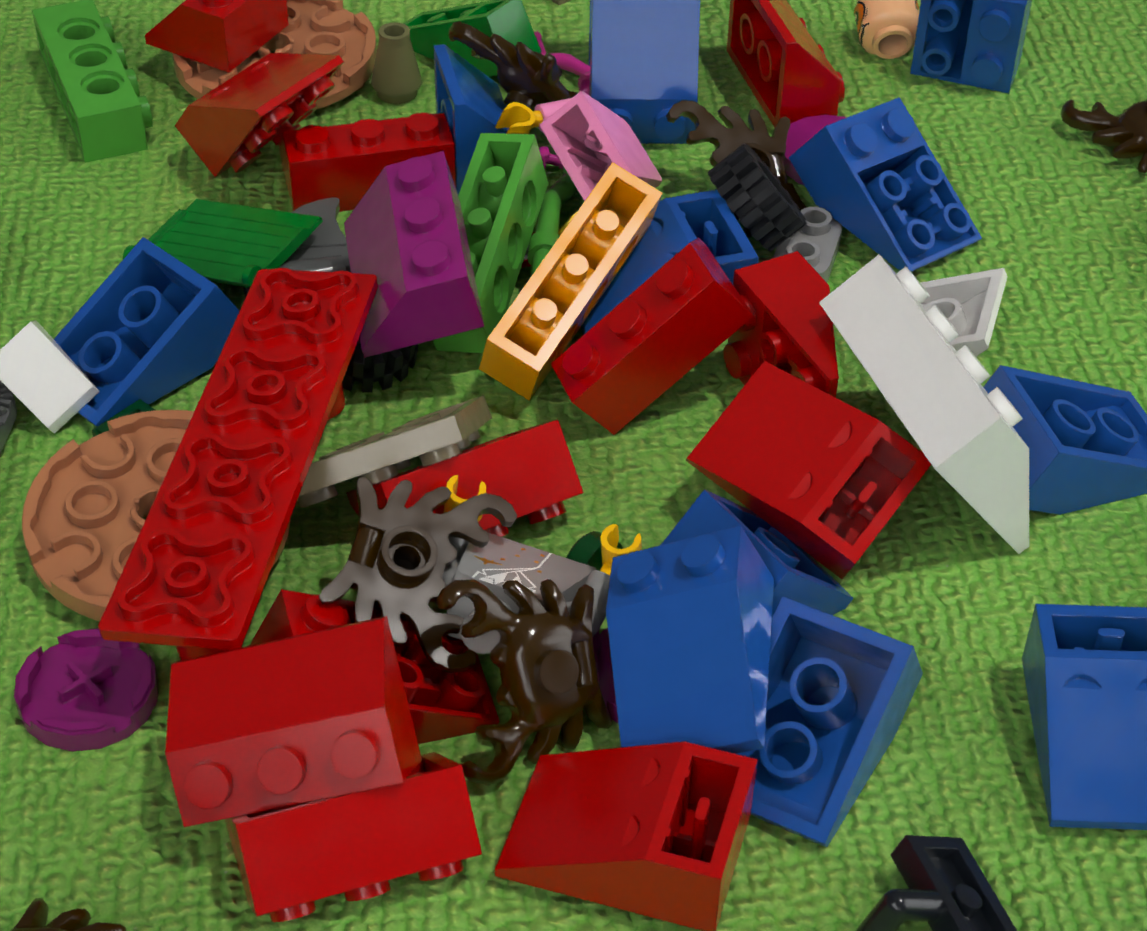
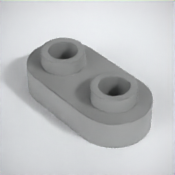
[774,207,842,282]

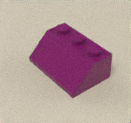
[344,151,484,358]

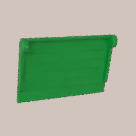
[123,199,323,288]

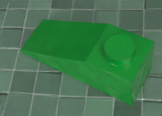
[403,0,542,81]

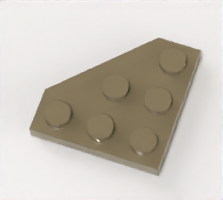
[298,395,492,508]

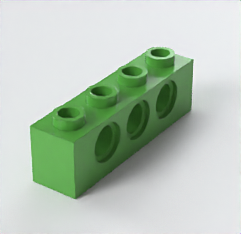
[32,0,153,163]
[433,133,548,353]

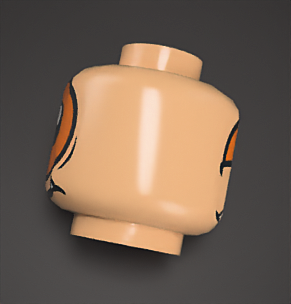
[854,0,919,59]

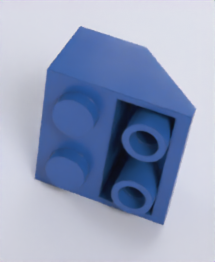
[910,0,1032,94]

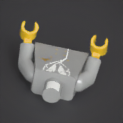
[436,475,642,654]

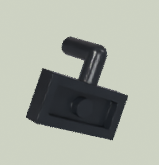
[856,835,1017,931]

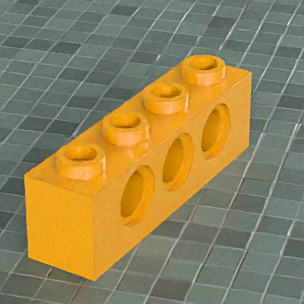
[479,162,663,401]

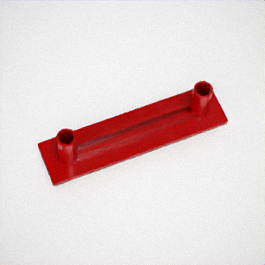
[98,268,378,661]

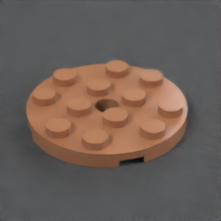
[172,0,377,109]
[22,410,291,621]

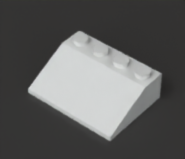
[819,254,1029,554]

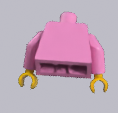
[495,91,662,236]

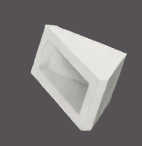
[0,320,100,434]

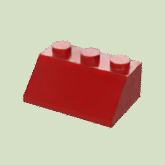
[726,0,845,128]
[279,113,456,212]
[551,237,754,435]
[346,419,584,537]
[165,616,422,827]
[225,752,482,922]

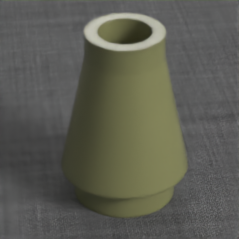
[371,22,422,104]

